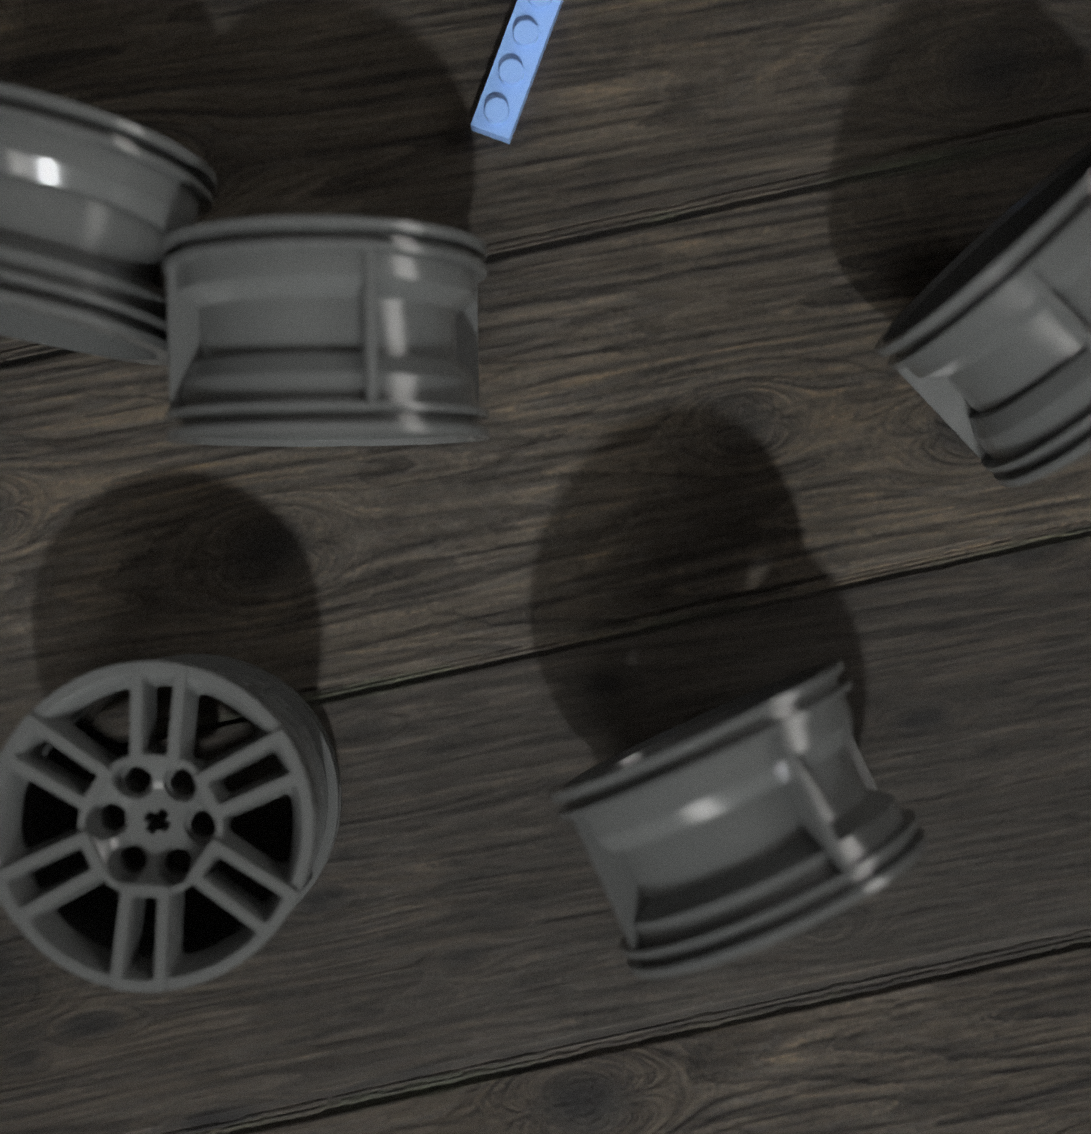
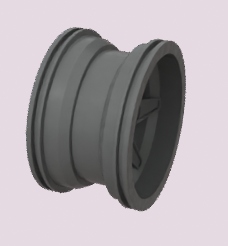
[0,83,218,365]

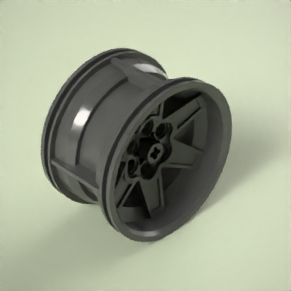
[874,141,1091,487]
[162,216,490,447]
[549,659,928,979]

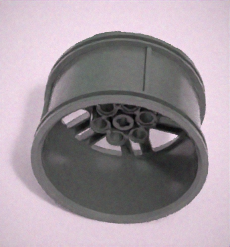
[0,653,342,993]

